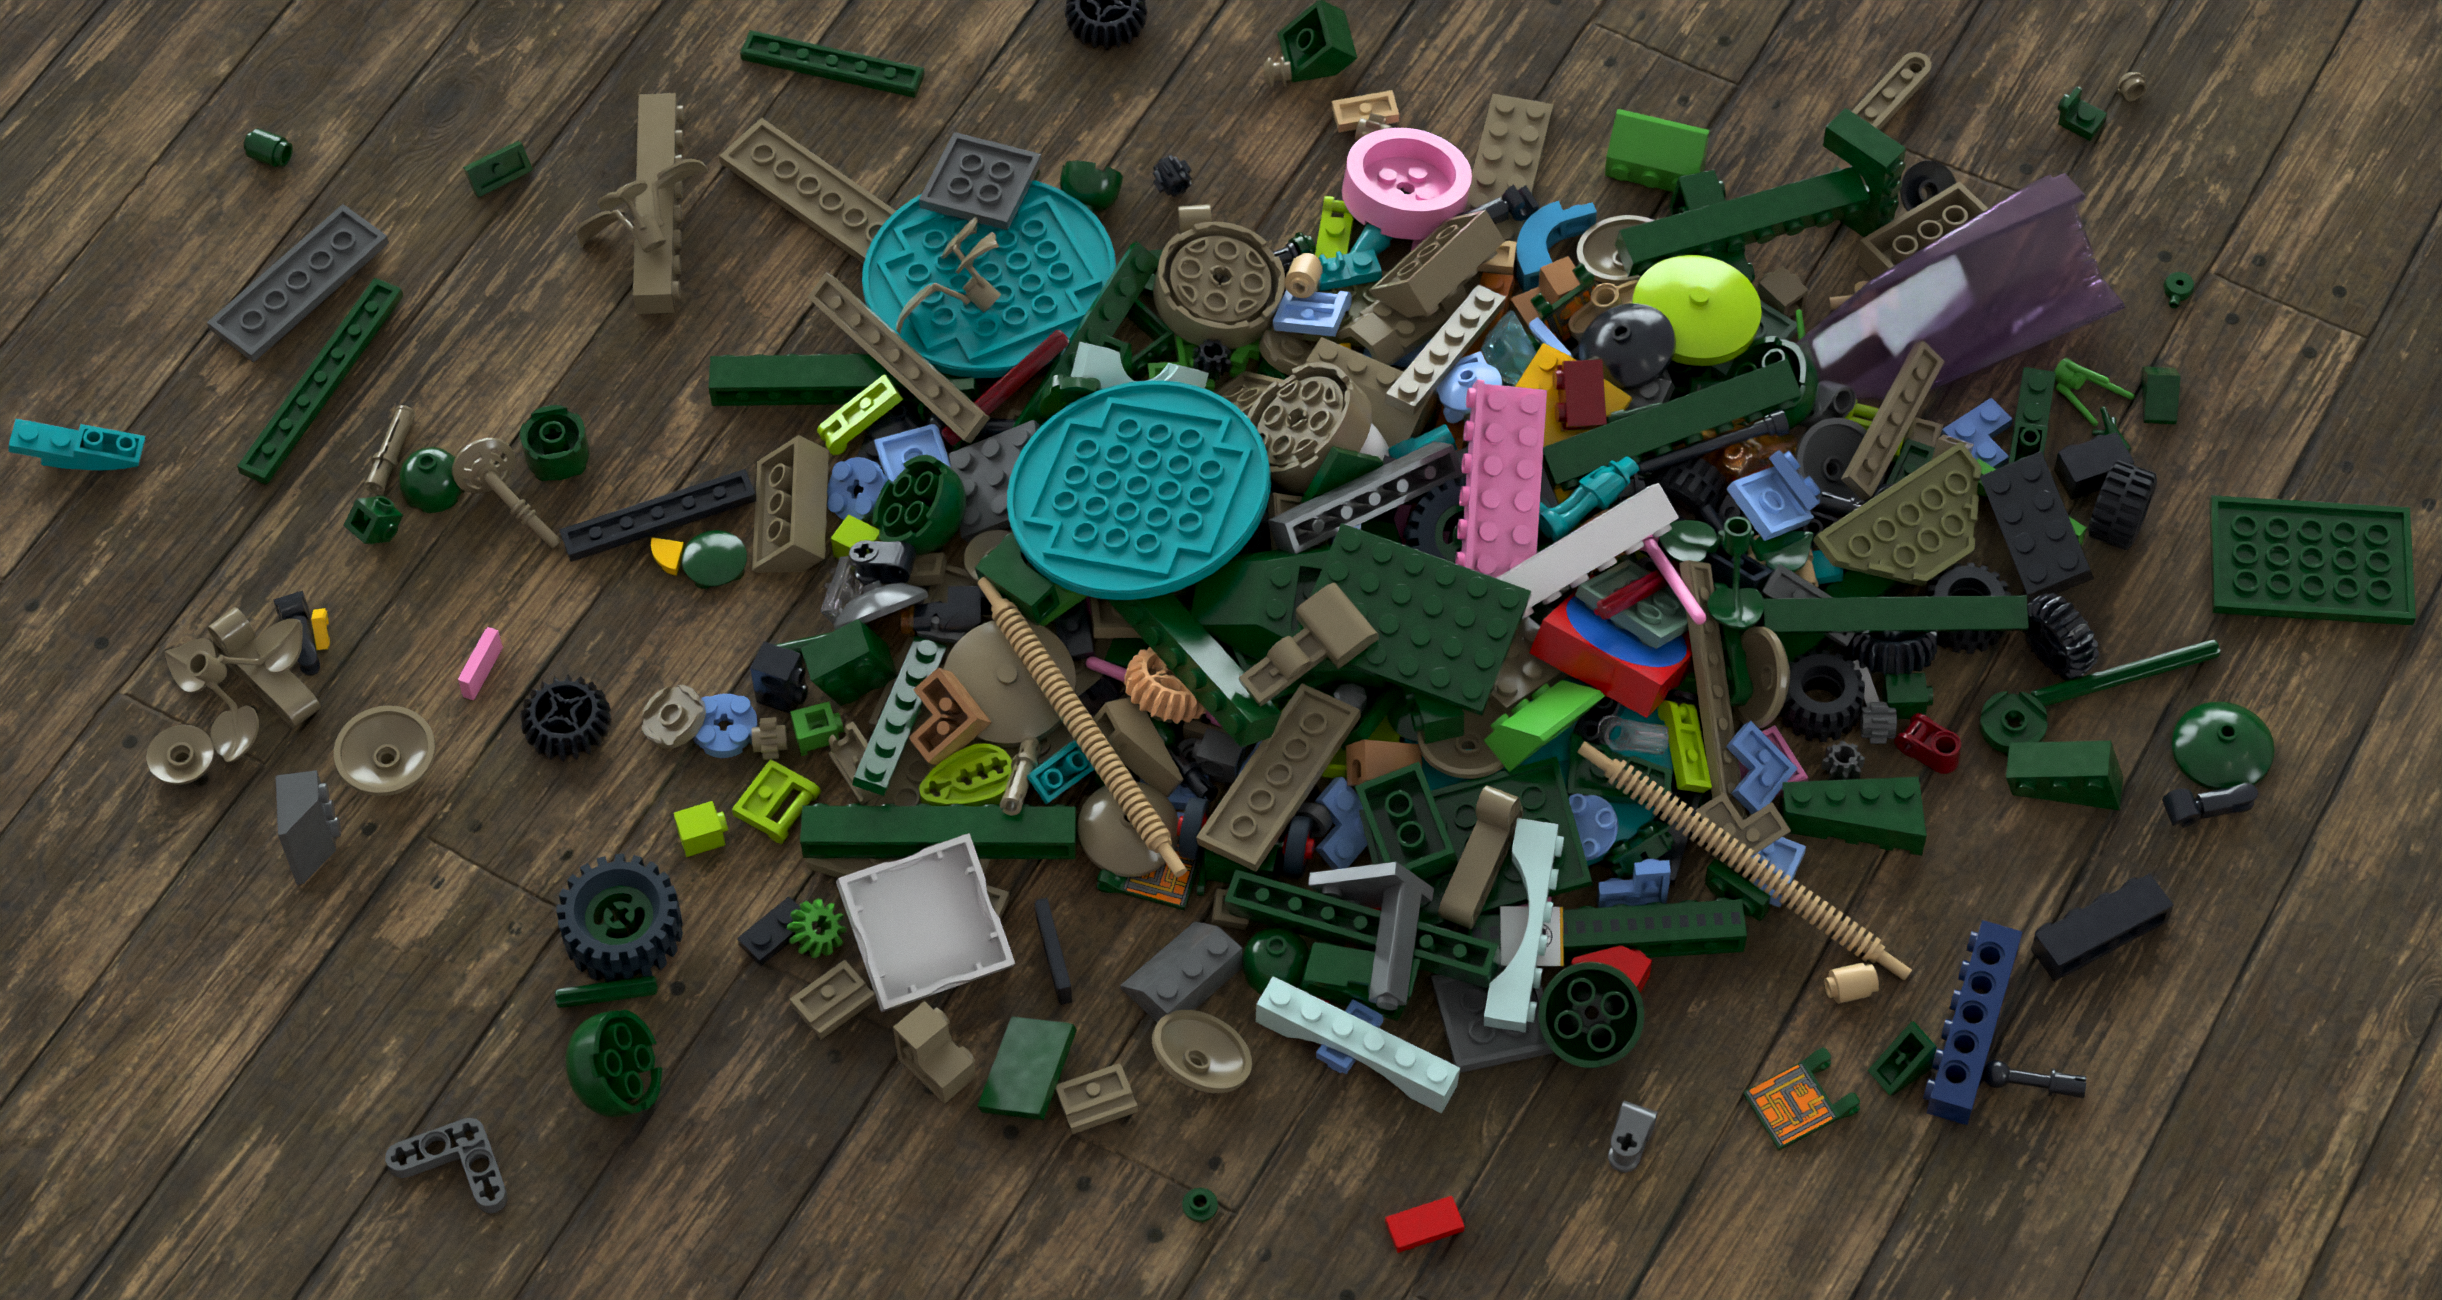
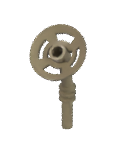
[452,438,562,549]

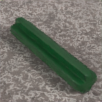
[555,976,658,1008]

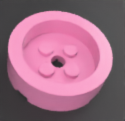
[1342,128,1472,240]

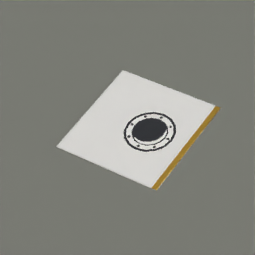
[1500,906,1564,966]

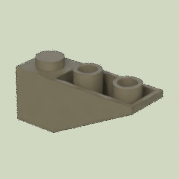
[1093,697,1184,798]

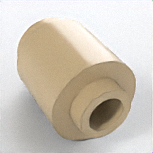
[1285,253,1323,298]
[1824,963,1879,1004]

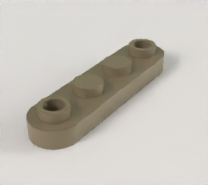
[1852,52,1932,130]

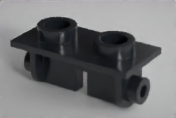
[1078,678,1126,718]

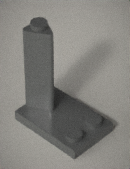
[1308,862,1434,1010]

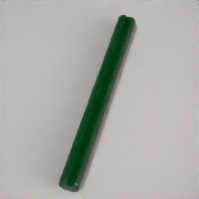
[2031,640,2220,707]

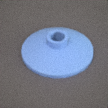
[1438,362,1503,412]

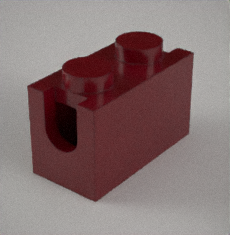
[1553,359,1607,431]

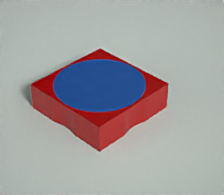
[1529,575,1694,718]

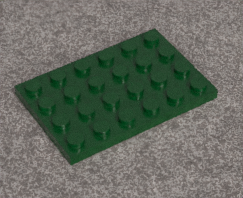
[2209,495,2416,626]
[1294,523,1531,716]
[1359,756,1593,927]

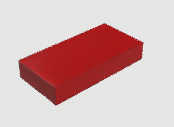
[1385,1196,1465,1253]

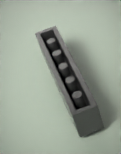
[1267,442,1463,554]

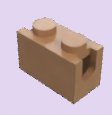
[1346,739,1422,786]

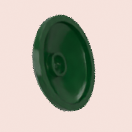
[2172,702,2275,790]

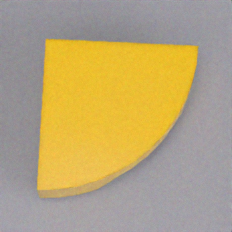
[651,537,685,575]
[311,608,330,650]

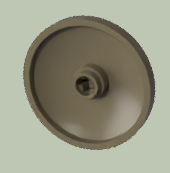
[943,620,1076,748]

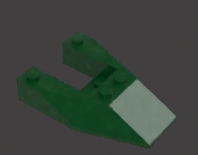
[1191,545,1386,688]

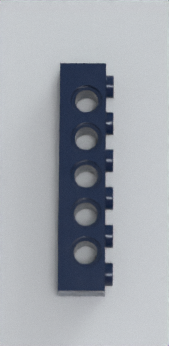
[1923,920,2023,1125]

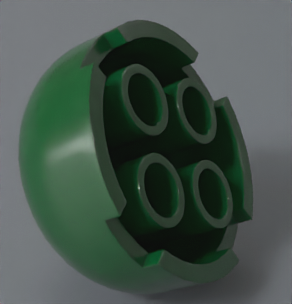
[1721,336,1819,436]
[873,455,967,555]
[1538,961,1644,1068]
[566,1009,662,1117]

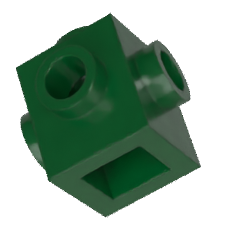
[343,496,403,544]

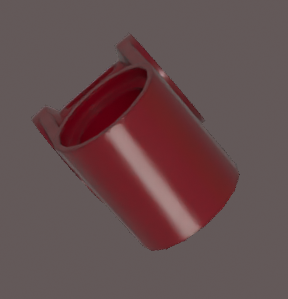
[1894,713,1961,774]

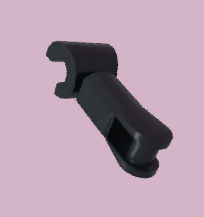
[1455,184,1539,225]
[273,590,321,676]
[2162,783,2258,828]

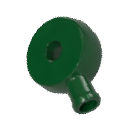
[2164,272,2194,309]

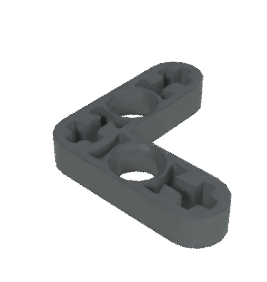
[385,1118,508,1214]

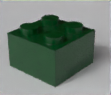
[801,618,898,706]

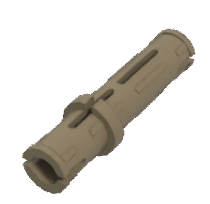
[364,405,416,494]
[1000,737,1042,815]

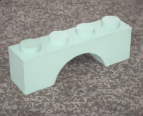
[1071,342,1209,389]

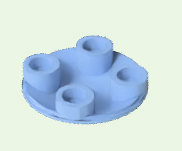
[1569,793,1618,861]

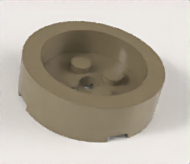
[1153,222,1285,349]
[1247,362,1372,494]

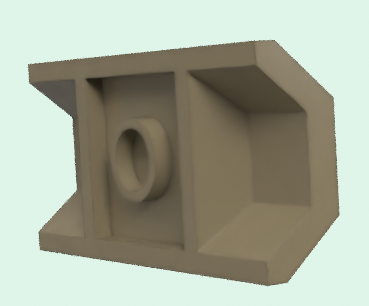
[1336,283,1468,366]

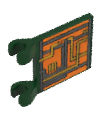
[1530,263,1596,345]
[1096,843,1203,911]
[1743,1048,1860,1151]

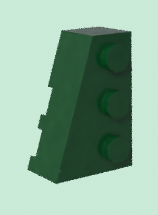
[2006,740,2123,811]
[1299,942,1420,1021]

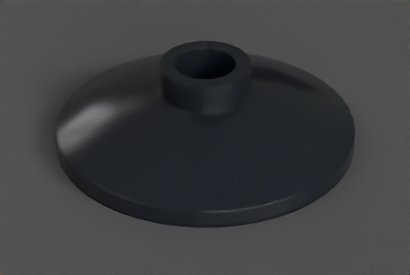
[1900,160,1956,212]
[865,401,927,440]

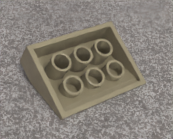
[1296,337,1437,448]

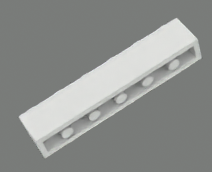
[1497,483,1679,619]

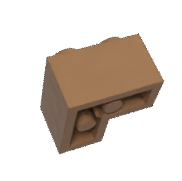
[1509,256,1580,336]
[908,668,992,765]

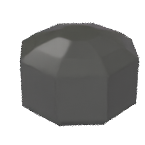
[1333,683,1367,713]

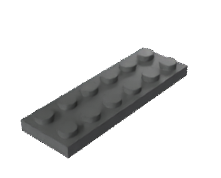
[207,204,389,363]

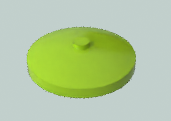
[1632,255,1762,366]

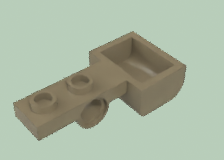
[1239,583,1379,707]

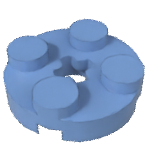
[827,457,888,523]
[693,694,758,758]

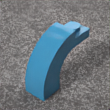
[1516,201,1597,293]

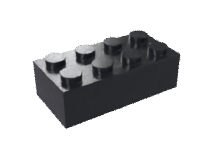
[1979,451,2094,601]

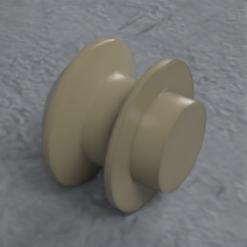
[1264,56,1292,88]

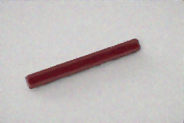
[941,330,1070,445]
[1594,560,1681,620]

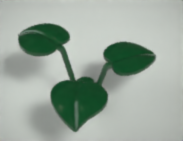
[1659,516,1813,630]

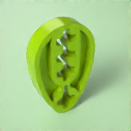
[919,743,1012,806]

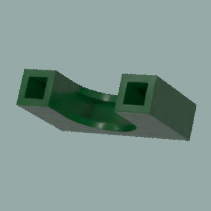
[1823,108,1906,237]
[975,532,1060,626]

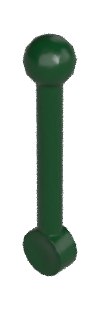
[1197,847,1208,896]

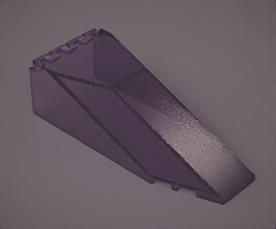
[1795,173,2125,400]

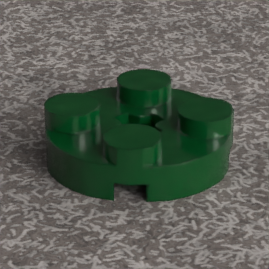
[1039,374,1102,419]
[1978,691,2048,757]

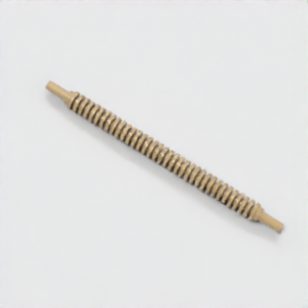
[977,577,1187,877]
[1577,742,1912,981]

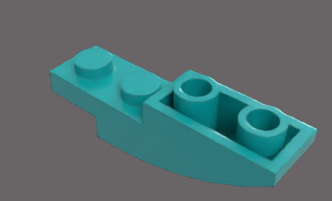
[8,419,145,470]
[1027,740,1095,804]

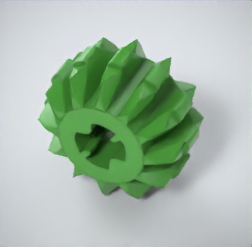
[786,899,847,958]

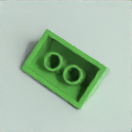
[1605,109,1709,192]
[1484,680,1605,772]

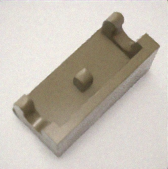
[828,722,891,805]

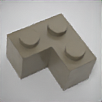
[893,1001,976,1104]

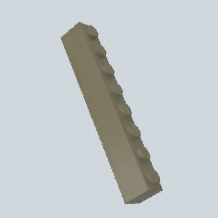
[633,93,685,314]

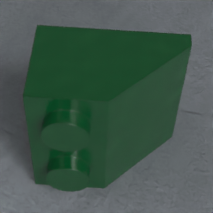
[1277,0,1357,82]

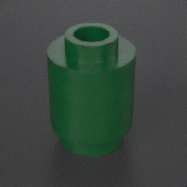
[244,128,293,167]

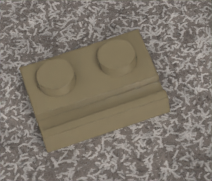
[790,960,876,1039]
[1055,1063,1138,1134]

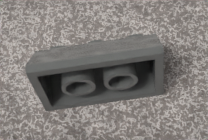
[276,770,341,885]
[1120,921,1243,1023]

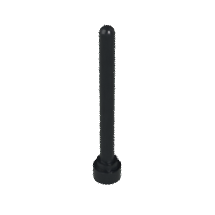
[1637,409,1790,475]

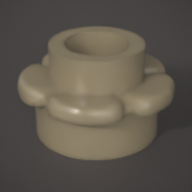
[2117,72,2147,101]

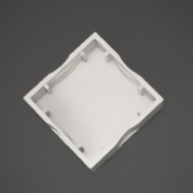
[836,833,1015,1013]

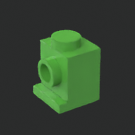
[790,702,844,756]

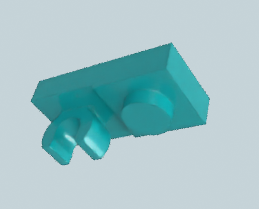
[1318,249,1382,291]

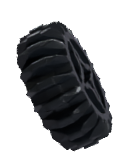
[1065,0,1147,50]
[2022,593,2099,680]
[1847,632,1938,676]
[520,674,612,762]

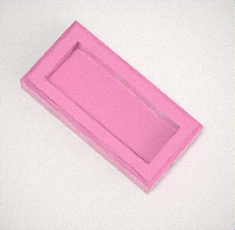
[458,627,503,701]

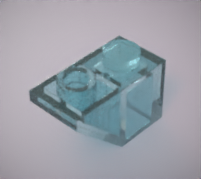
[1481,310,1536,380]

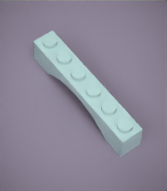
[1484,818,1564,1032]
[1255,976,1460,1113]

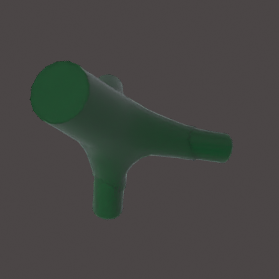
[2092,406,2131,452]

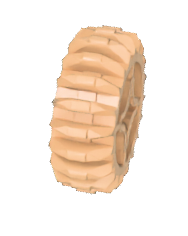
[1124,647,1206,724]

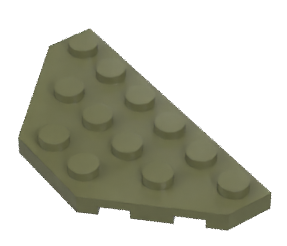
[1813,441,1981,587]

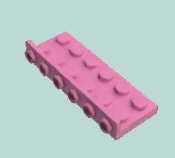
[1455,379,1547,578]

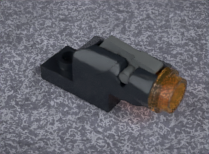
[901,586,993,643]

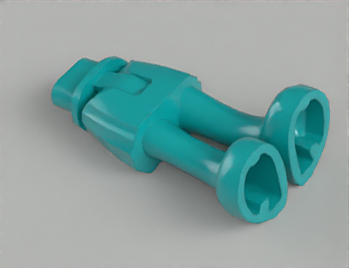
[1538,456,1640,542]

